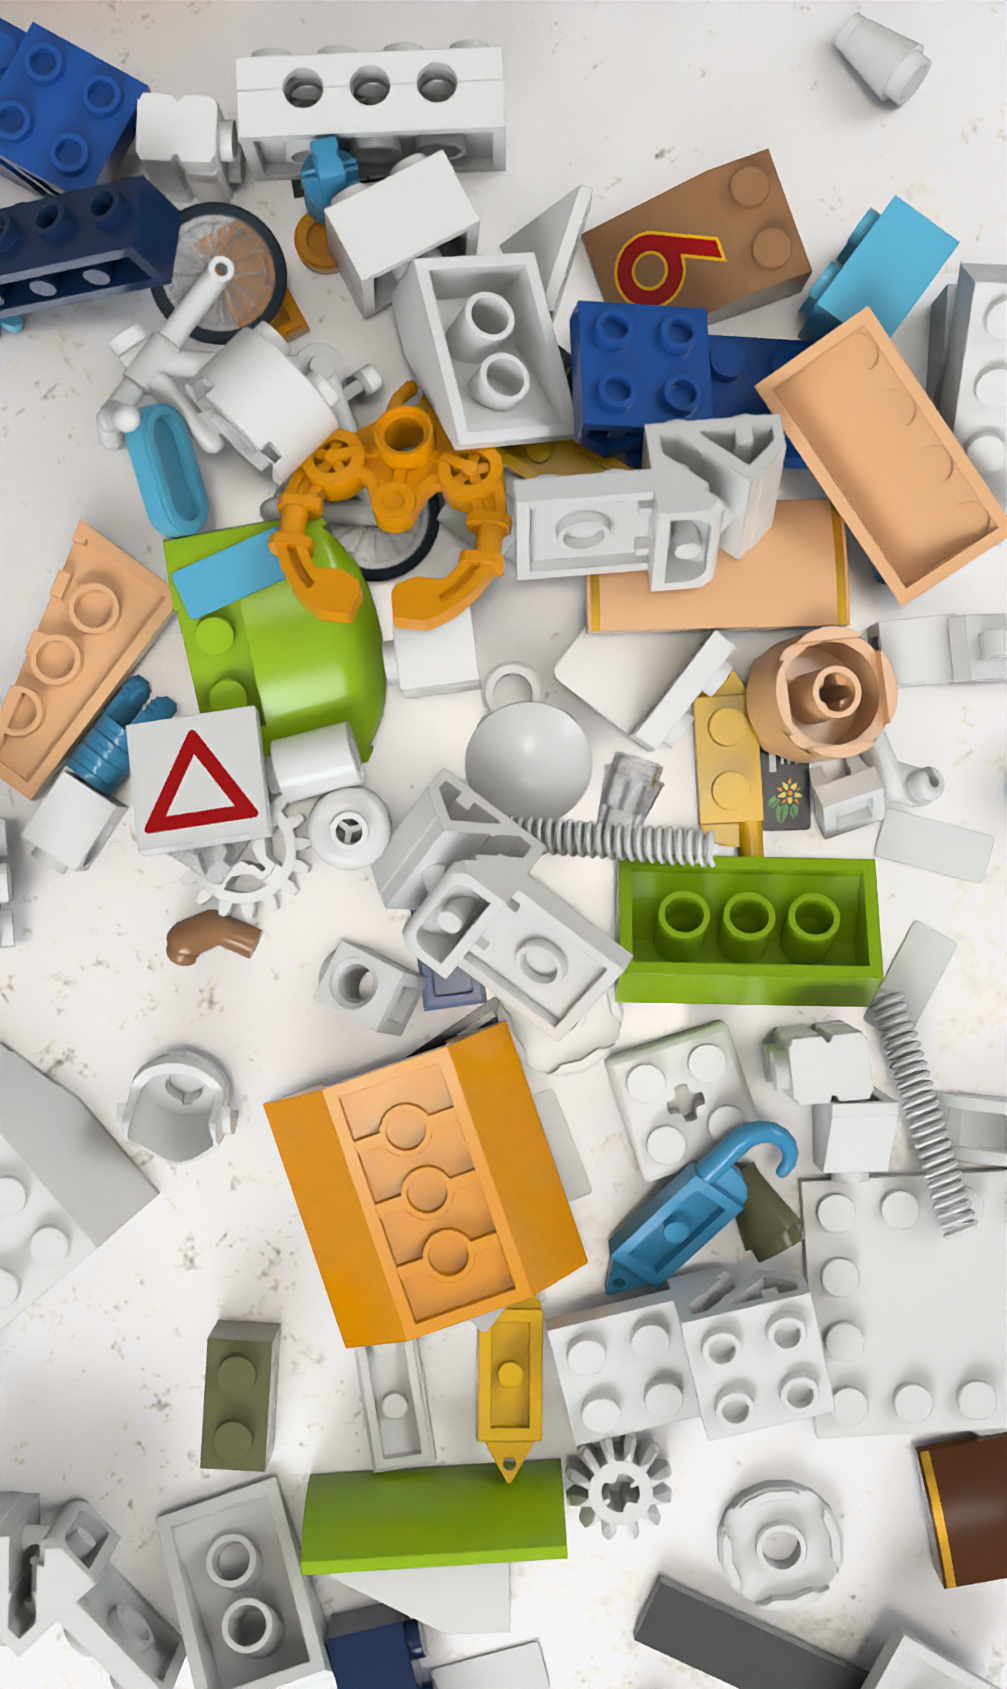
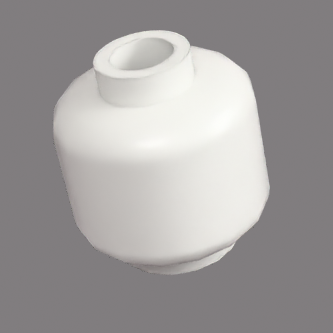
[307,785,392,871]

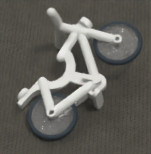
[96,202,440,581]

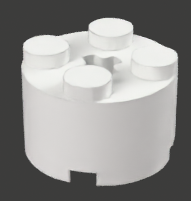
[185,320,340,484]

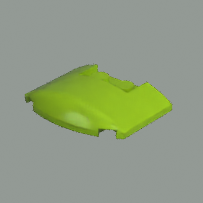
[163,516,386,763]

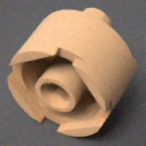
[746,626,898,763]

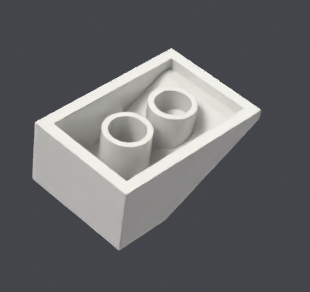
[390,252,575,451]
[155,1476,334,1689]

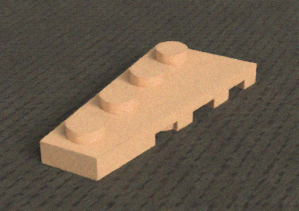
[0,519,177,801]

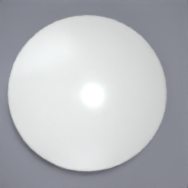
[465,701,593,823]

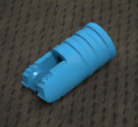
[65,674,177,797]

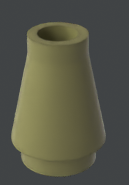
[735,1162,803,1263]

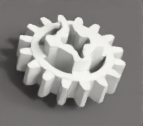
[172,785,312,919]

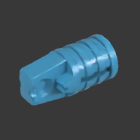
[300,136,360,226]

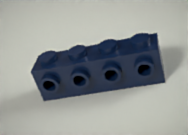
[0,175,182,319]

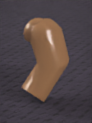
[166,909,263,966]

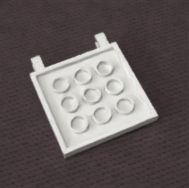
[798,1168,1007,1439]

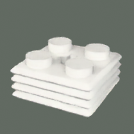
[604,1020,763,1182]

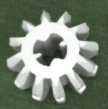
[565,1432,673,1541]

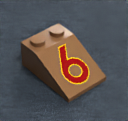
[581,149,812,326]

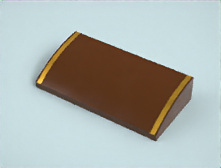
[914,1432,1007,1589]

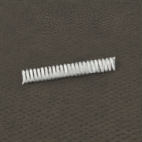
[509,815,716,868]
[871,989,978,1240]

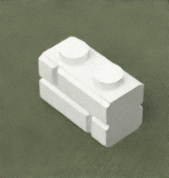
[135,93,246,203]
[762,1020,874,1106]

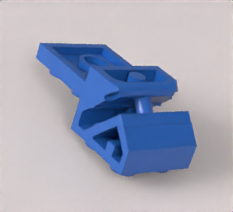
[0,18,152,196]
[569,300,815,470]

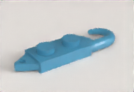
[605,1120,799,1295]

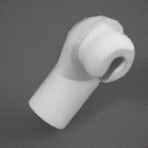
[860,731,944,807]

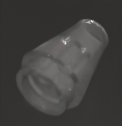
[597,751,665,850]

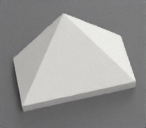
[499,185,593,323]

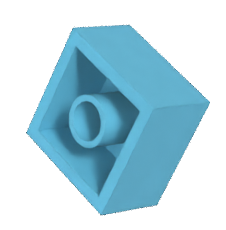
[797,195,960,342]

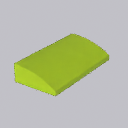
[300,1459,568,1576]

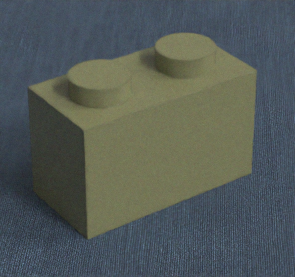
[200,1320,281,1472]

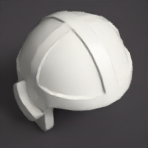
[116,1049,238,1165]

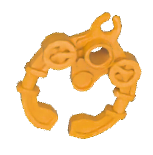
[268,380,513,631]

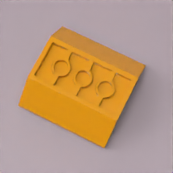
[263,1020,589,1349]

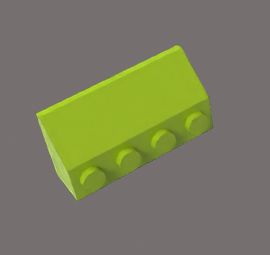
[614,854,884,1007]

